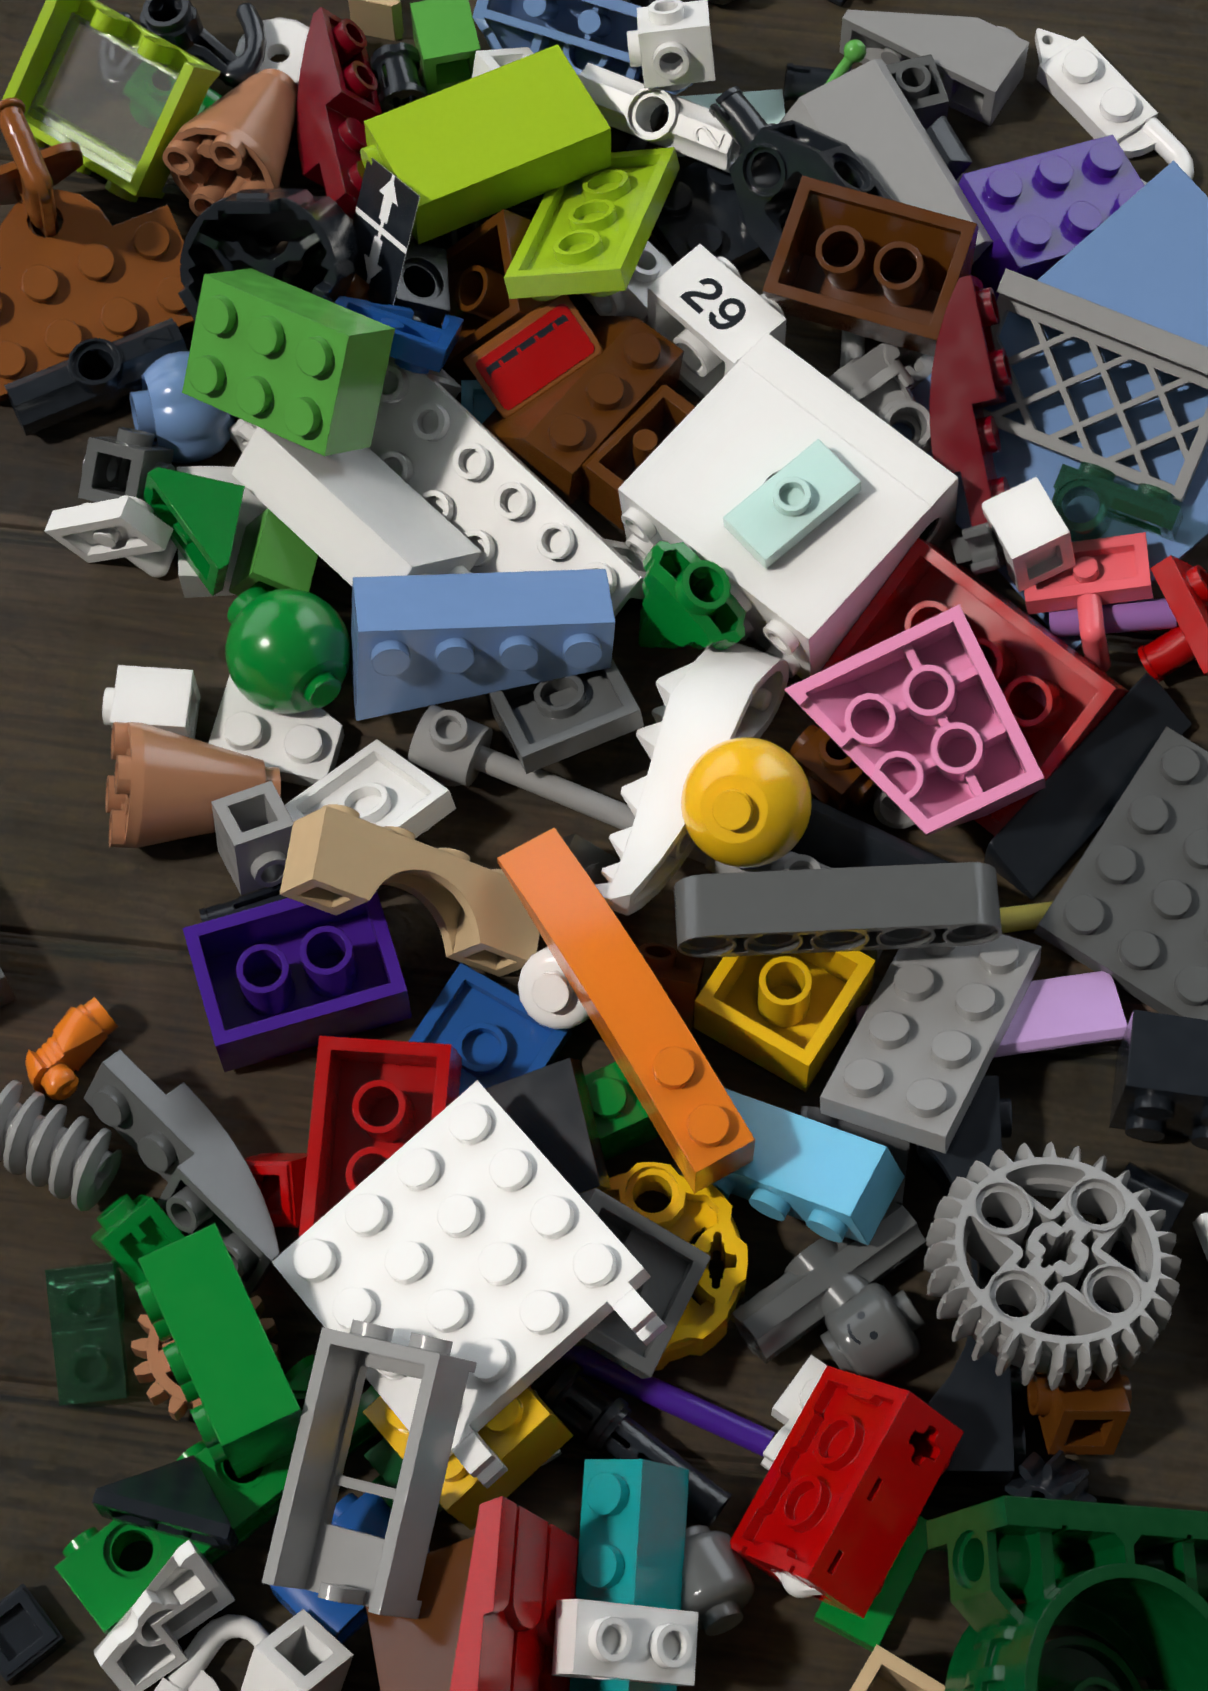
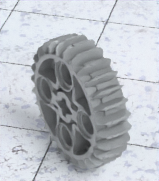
[924,1141,1181,1391]

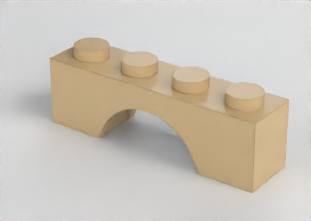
[280,804,540,977]

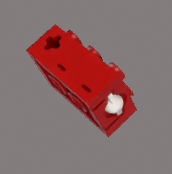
[730,1365,964,1619]

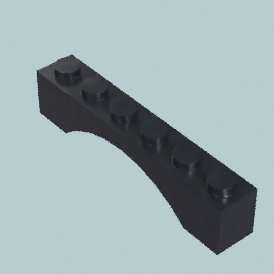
[916,1076,1026,1486]

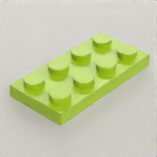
[504,147,680,301]

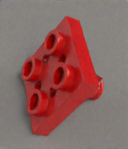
[1137,555,1208,682]

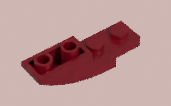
[297,7,382,219]
[929,275,1012,527]

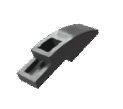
[83,1050,280,1295]

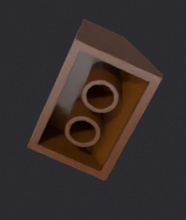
[762,175,979,356]
[482,314,684,507]

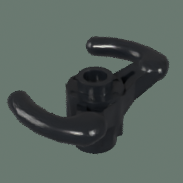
[98,0,267,96]

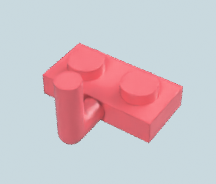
[1024,532,1153,673]

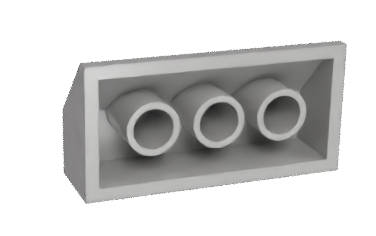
[778,59,993,265]

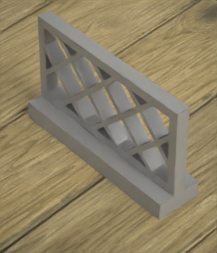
[983,268,1208,502]

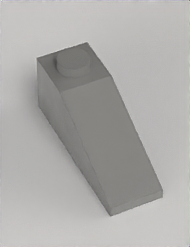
[839,10,1029,126]

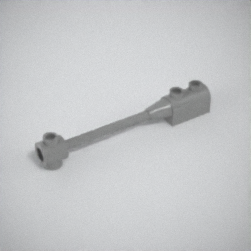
[408,705,883,967]

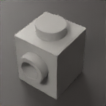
[211,781,293,896]

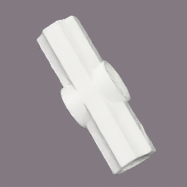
[578,63,740,173]

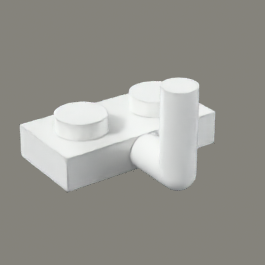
[44,496,177,578]

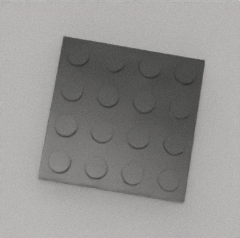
[1033,726,1208,1020]

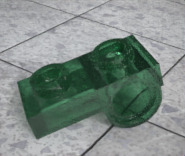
[1052,462,1183,542]
[45,1260,130,1406]

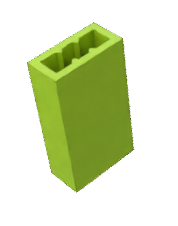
[360,44,611,245]

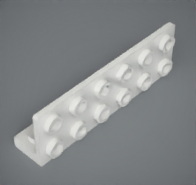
[369,356,646,617]

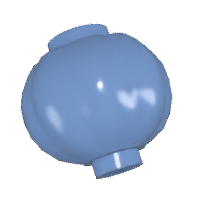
[130,351,238,464]

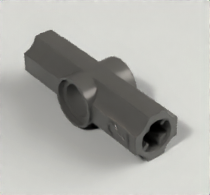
[731,1200,926,1364]

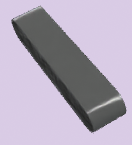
[674,862,1002,958]

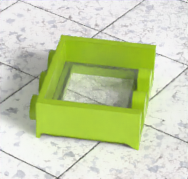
[2,0,221,202]

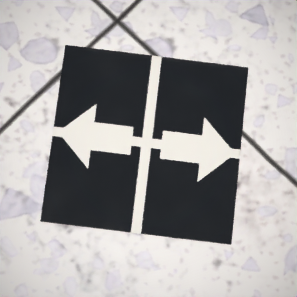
[352,158,420,305]

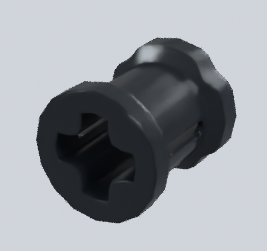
[370,42,428,114]

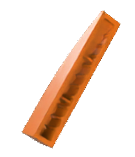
[497,828,755,1194]

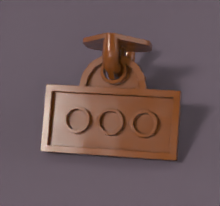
[0,98,195,402]

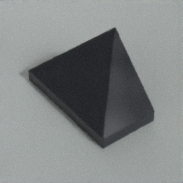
[92,1455,239,1553]

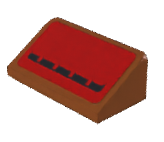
[463,295,604,419]

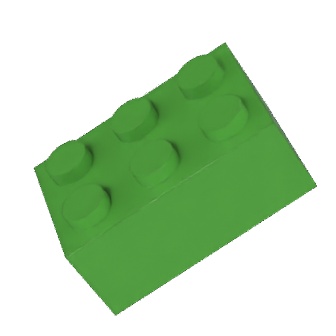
[182,268,395,456]

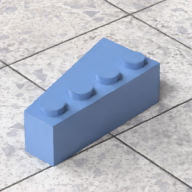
[350,569,615,721]

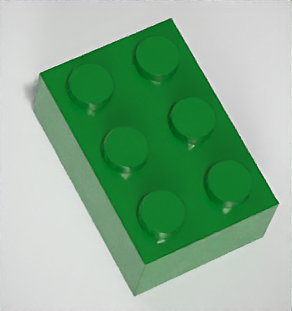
[135,1223,302,1478]

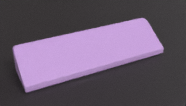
[855,971,1128,1058]

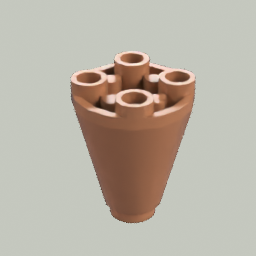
[163,68,298,217]
[105,722,281,848]

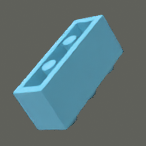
[712,1088,904,1245]

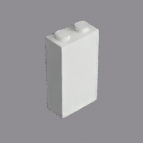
[231,426,482,586]

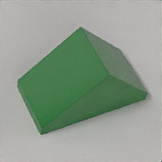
[143,467,245,596]

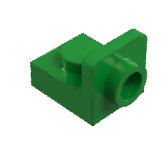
[91,1194,185,1286]

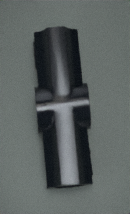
[4,318,188,436]

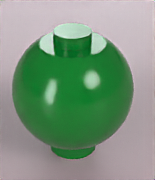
[225,587,351,714]

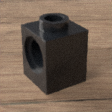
[368,240,451,327]

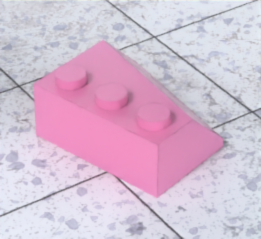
[784,605,1046,836]

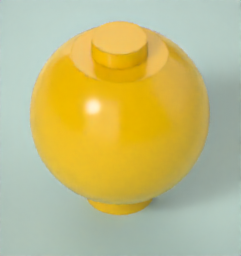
[681,737,812,868]

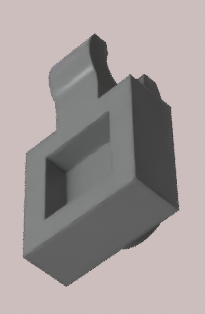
[950,522,1007,576]

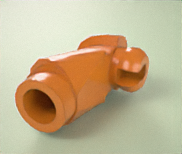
[25,997,118,1100]

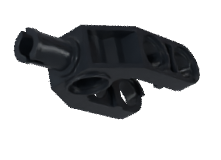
[709,86,893,262]

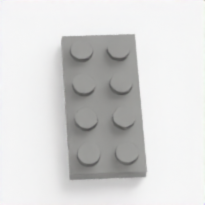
[820,934,1041,1154]

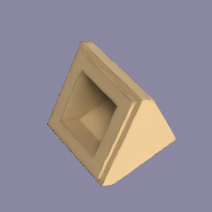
[348,0,404,41]

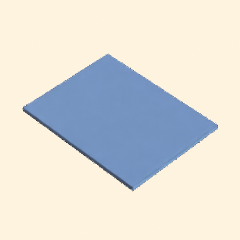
[892,160,1208,651]

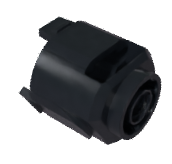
[178,188,361,321]

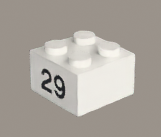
[647,244,787,399]

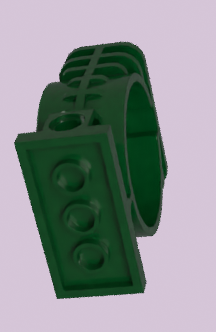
[926,1495,1208,1691]

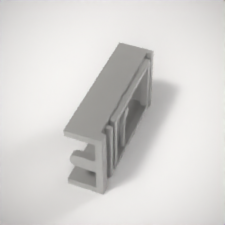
[262,1319,477,1619]

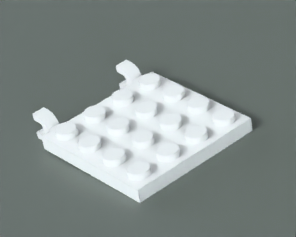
[272,1080,667,1489]

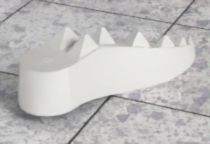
[595,643,789,916]

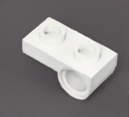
[551,1599,699,1686]

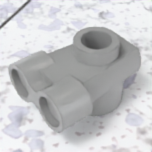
[848,359,932,453]

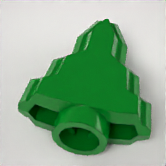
[639,541,746,650]

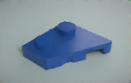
[334,296,464,374]

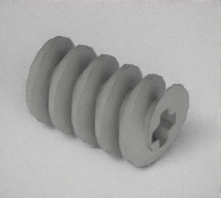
[0,1080,122,1211]

